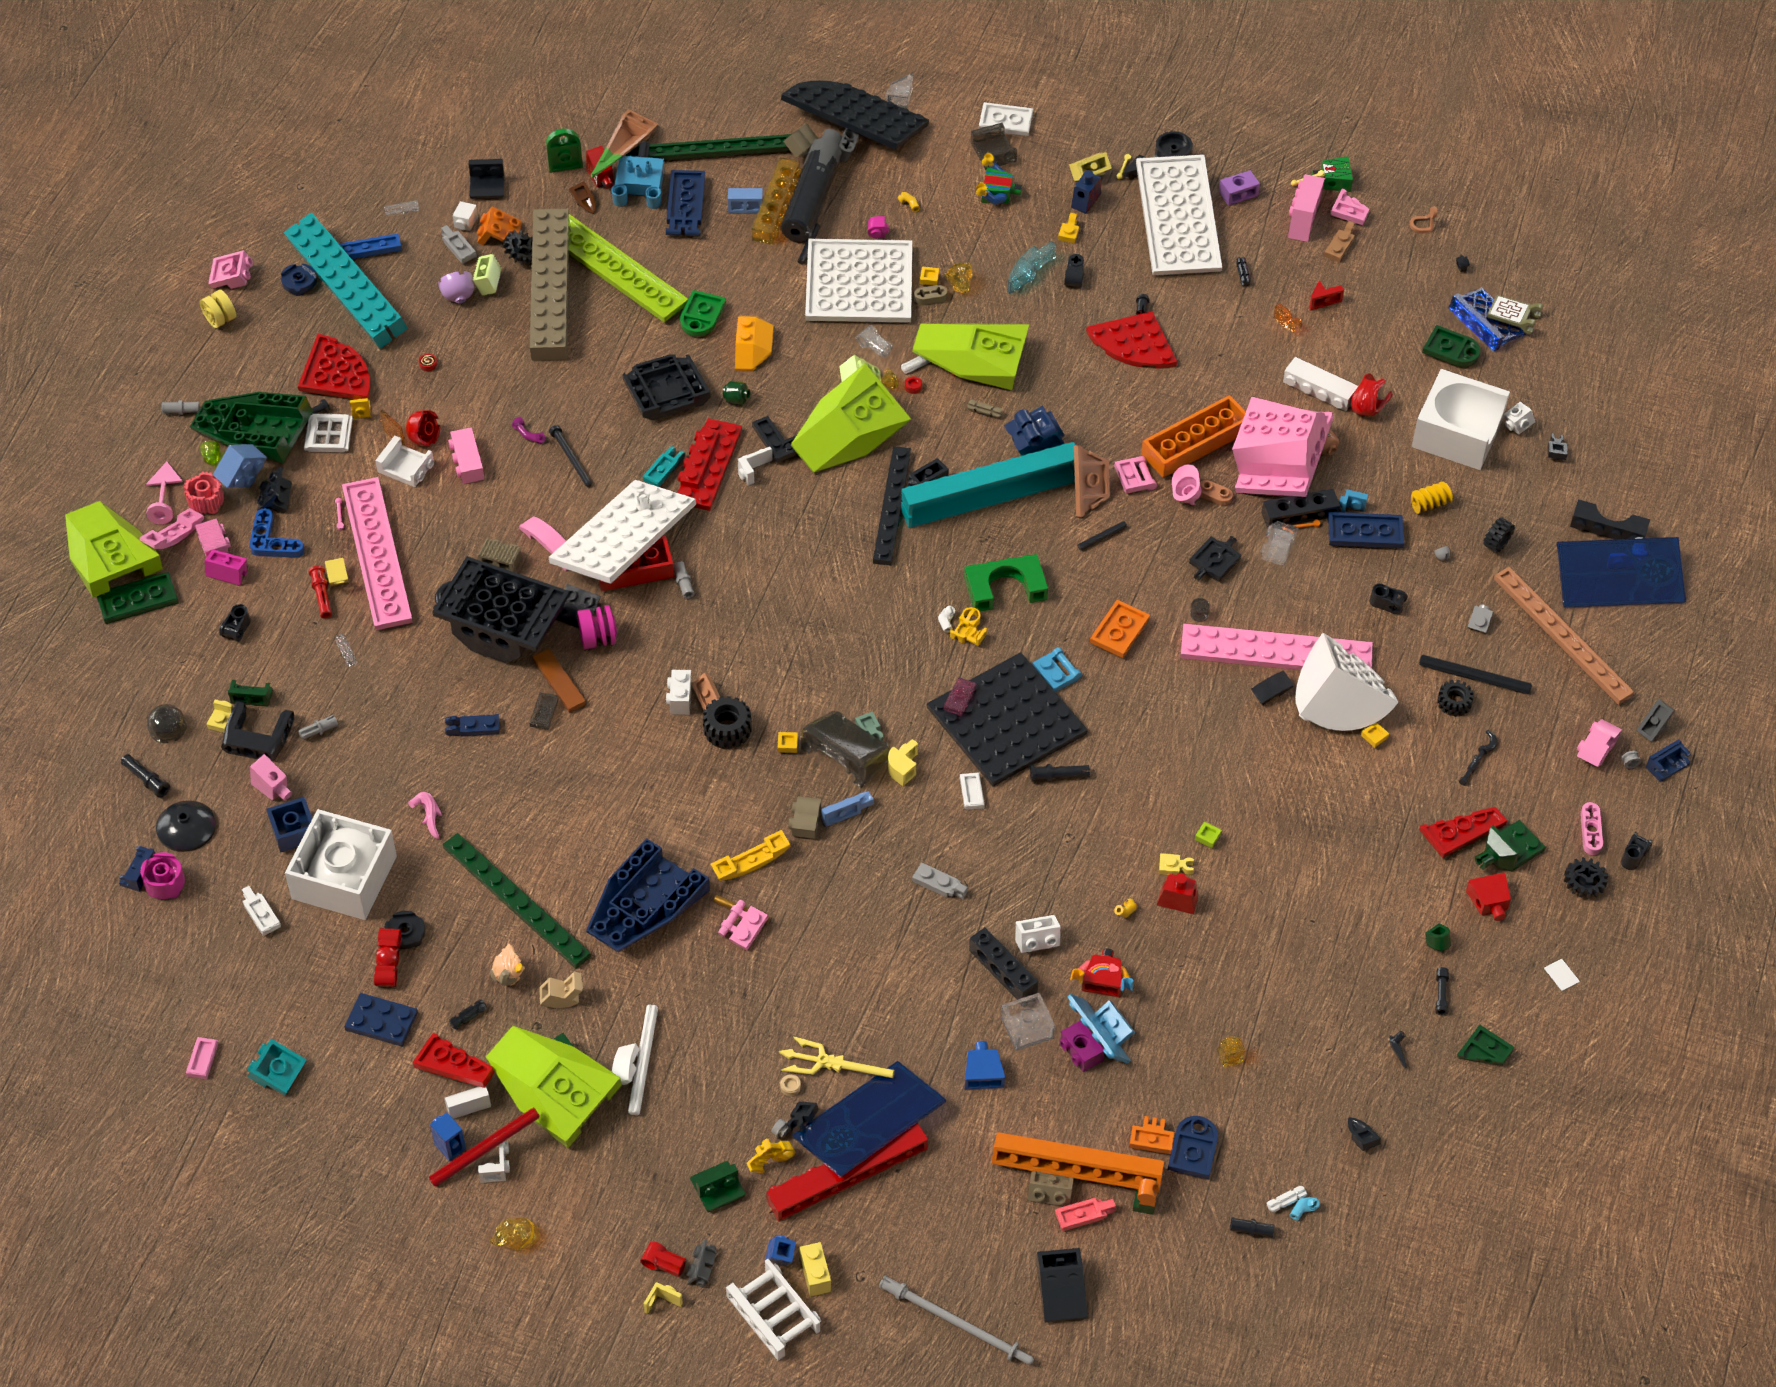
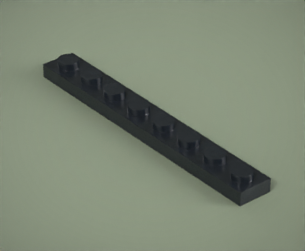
[873,446,911,566]

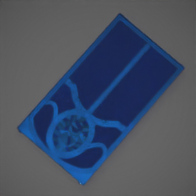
[1556,537,1686,608]
[792,1061,946,1178]

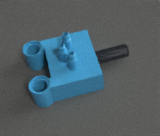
[612,141,665,209]

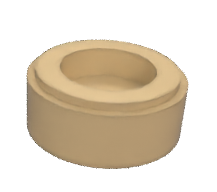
[780,1075,801,1096]

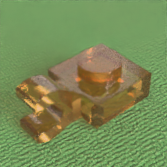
[1273,303,1302,332]

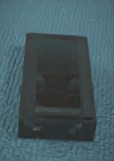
[529,692,559,730]

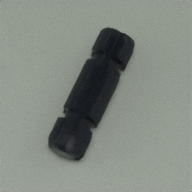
[1236,257,1251,286]
[449,999,487,1029]

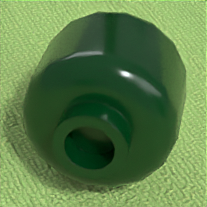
[723,381,751,405]

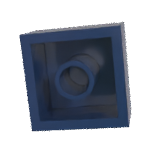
[266,797,312,853]

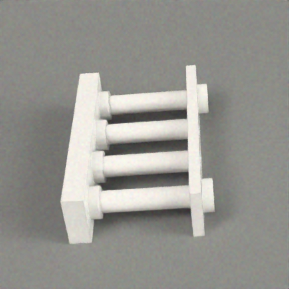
[726,1259,821,1361]

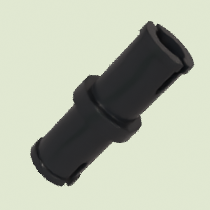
[1230,1217,1275,1238]

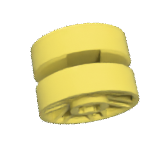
[200,290,236,328]

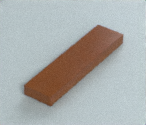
[532,649,586,713]

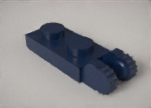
[445,714,499,737]

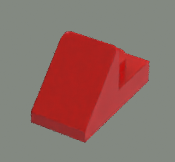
[1309,280,1344,311]

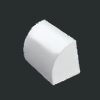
[444,1086,491,1119]

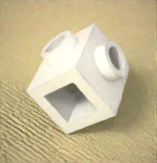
[1504,402,1535,434]

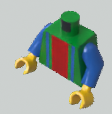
[976,153,1022,205]

